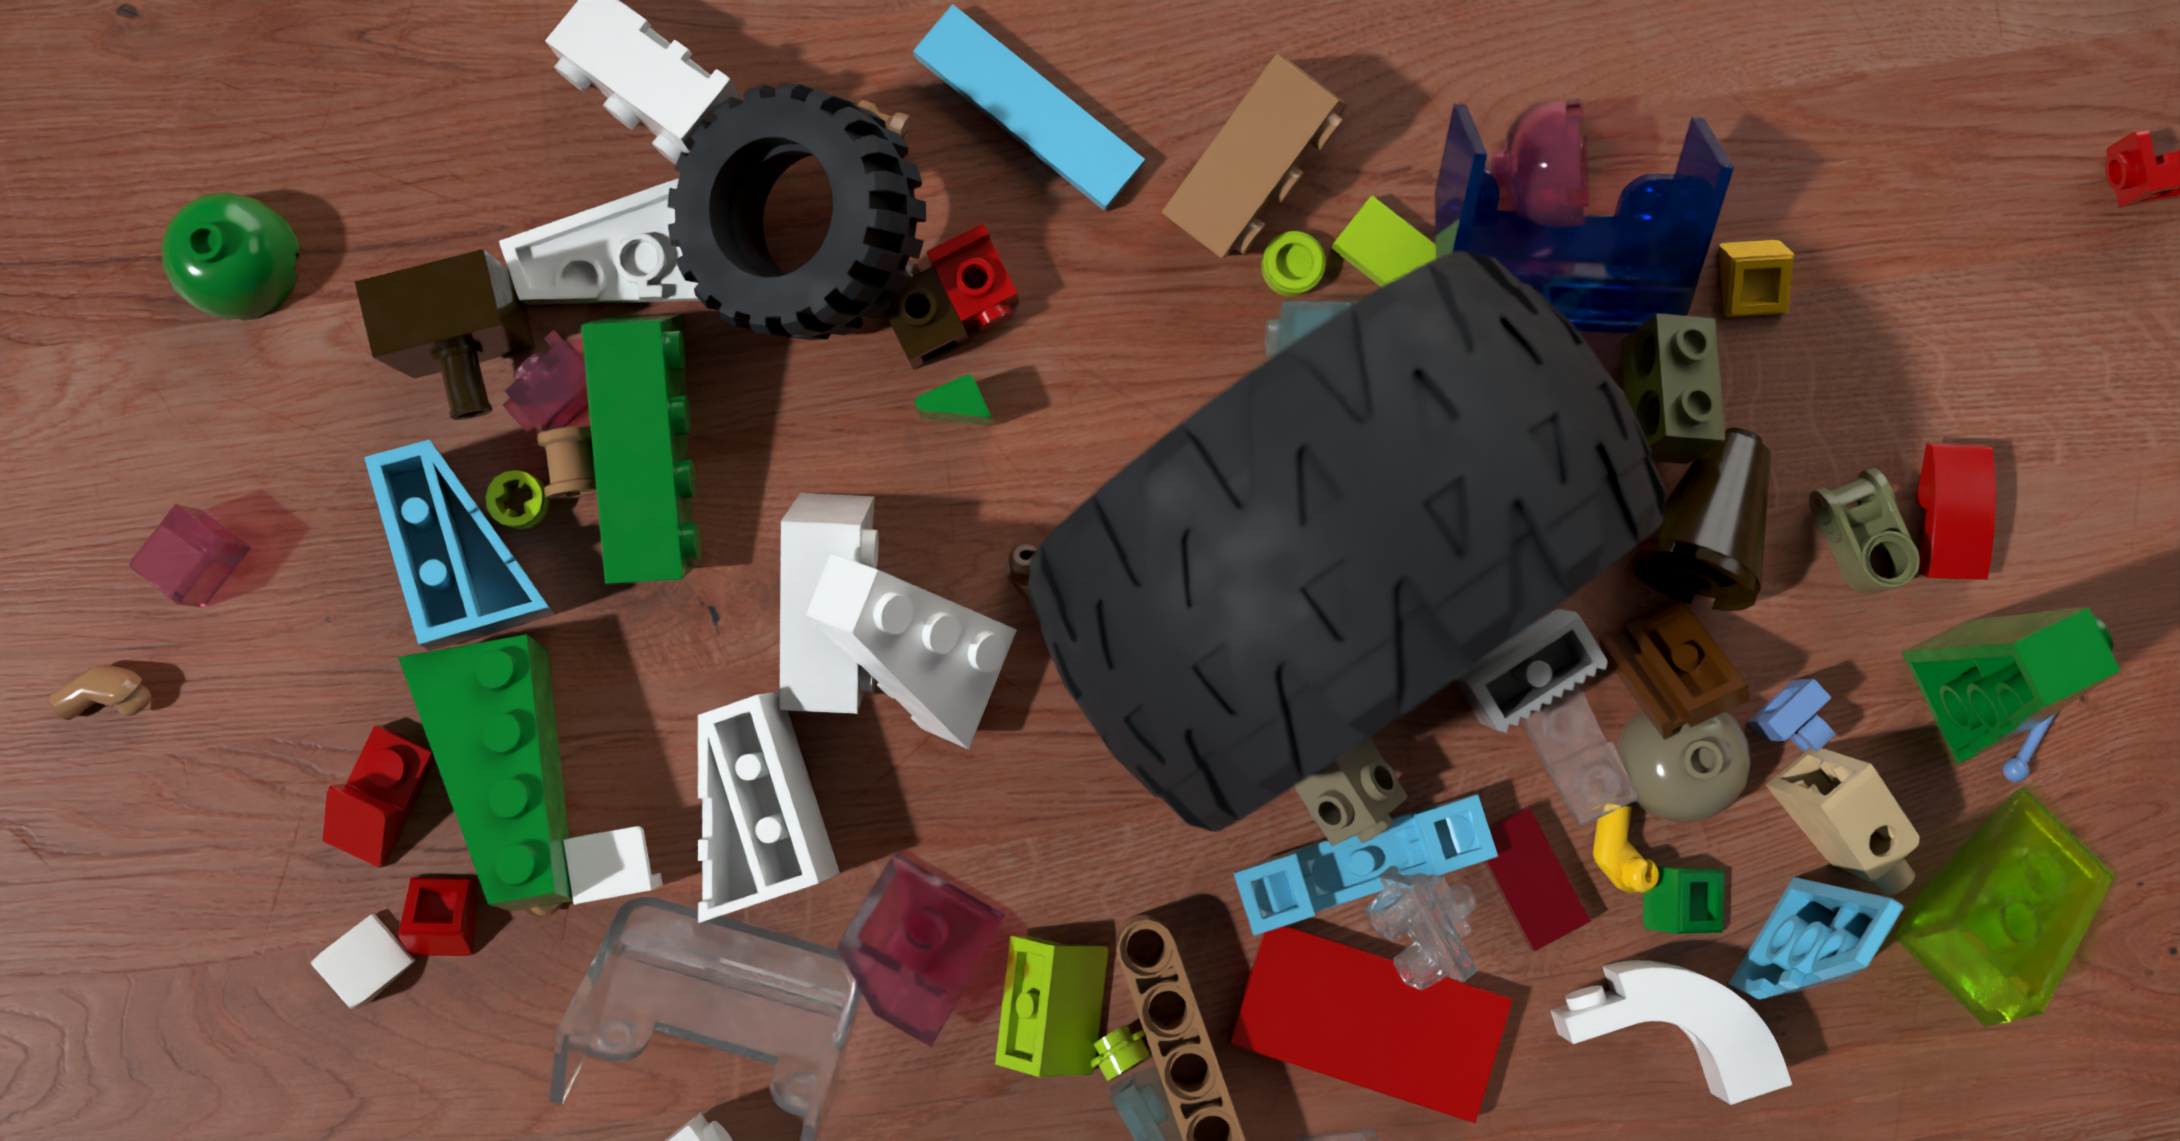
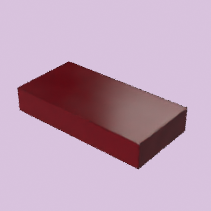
[1483,807,1591,951]

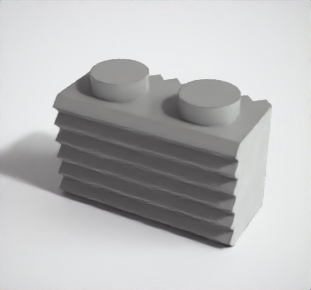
[1453,608,1608,733]

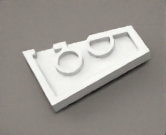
[499,178,700,305]

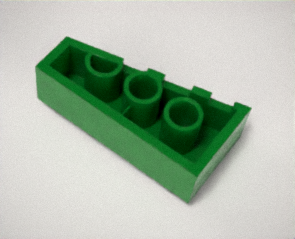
[581,313,702,584]
[1901,607,2121,765]

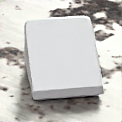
[311,913,416,1010]

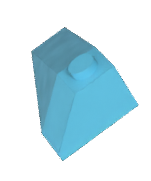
[1728,877,1904,999]

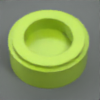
[1261,231,1326,297]

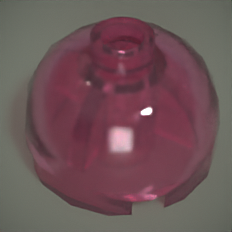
[1492,98,1589,227]

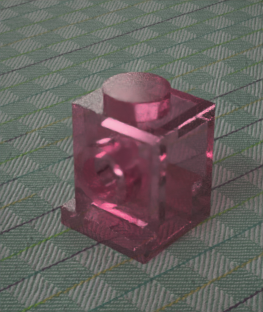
[502,330,589,432]

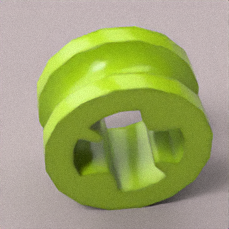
[485,470,550,530]

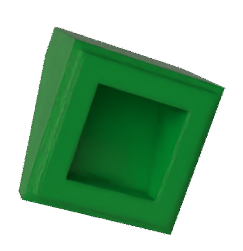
[914,374,994,426]
[1643,866,1724,934]

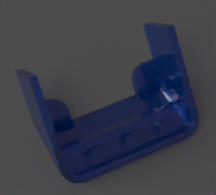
[1435,104,1734,333]

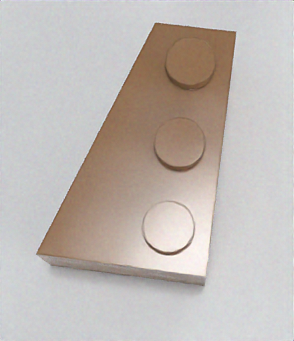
[1161,53,1348,258]

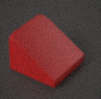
[398,877,477,956]

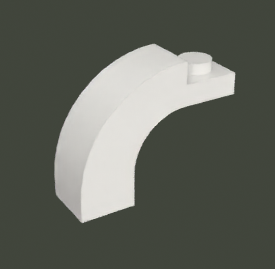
[1550,960,1792,1105]

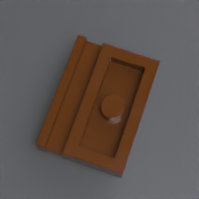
[1599,599,1749,740]

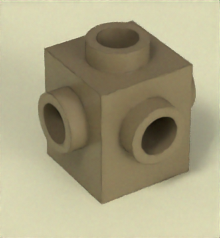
[1294,737,1408,846]

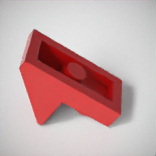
[322,725,435,868]

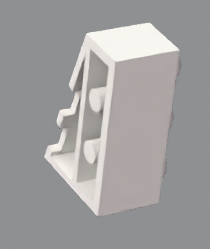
[545,0,742,165]
[698,692,840,923]

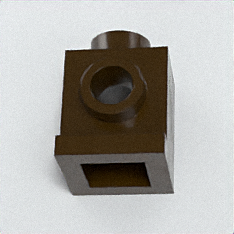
[885,264,969,370]

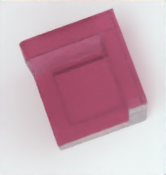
[129,504,251,607]

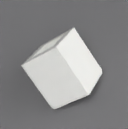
[563,826,663,904]

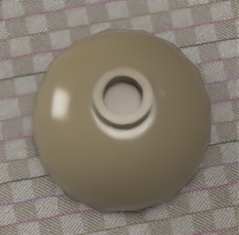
[1615,708,1751,823]

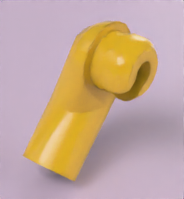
[1593,802,1659,894]

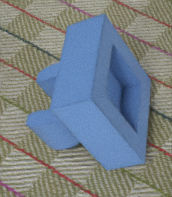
[1747,679,1836,752]

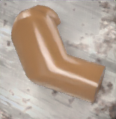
[49,664,151,720]

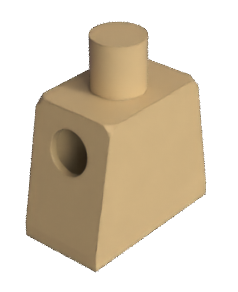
[1766,748,1920,896]

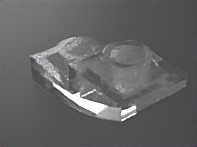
[1520,682,1639,826]

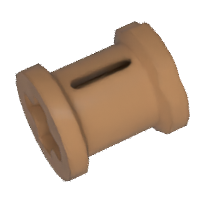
[537,427,597,499]

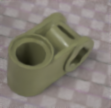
[1809,467,1920,595]

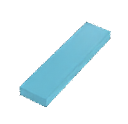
[913,4,1145,212]

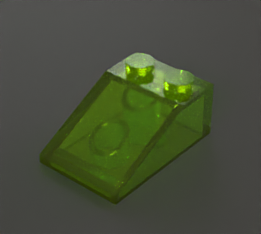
[1894,788,2114,1027]

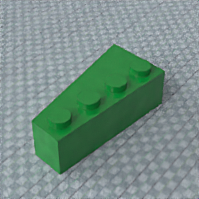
[398,635,573,911]

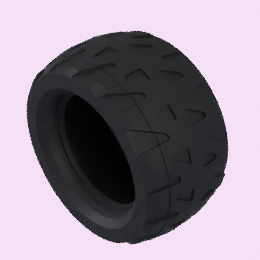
[1028,251,1666,832]

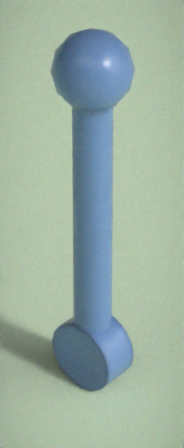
[2002,713,2056,783]

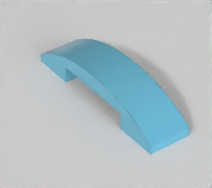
[1233,794,1498,936]

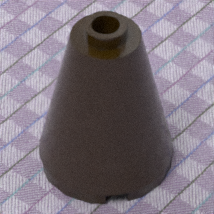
[1630,427,1771,611]

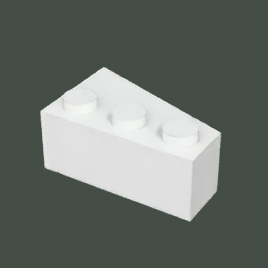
[779,493,879,714]
[805,553,1017,750]

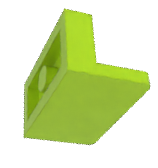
[995,936,1108,1078]

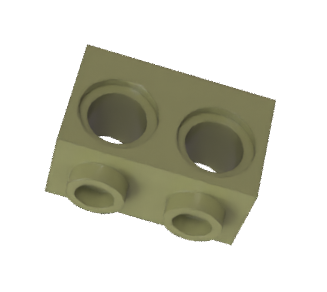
[1620,313,1725,464]

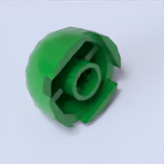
[161,192,300,321]

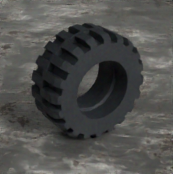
[667,82,926,340]

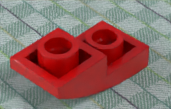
[1915,443,1996,580]

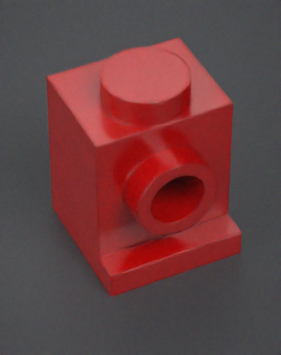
[926,223,1019,331]

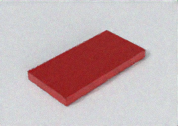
[1228,925,1513,1124]

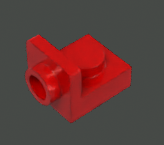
[2105,130,2180,208]

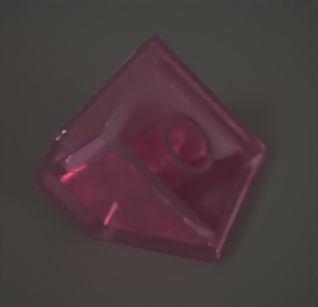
[836,852,1005,1047]

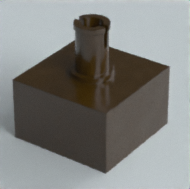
[355,249,536,420]

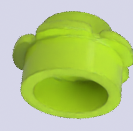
[1090,1024,1152,1082]

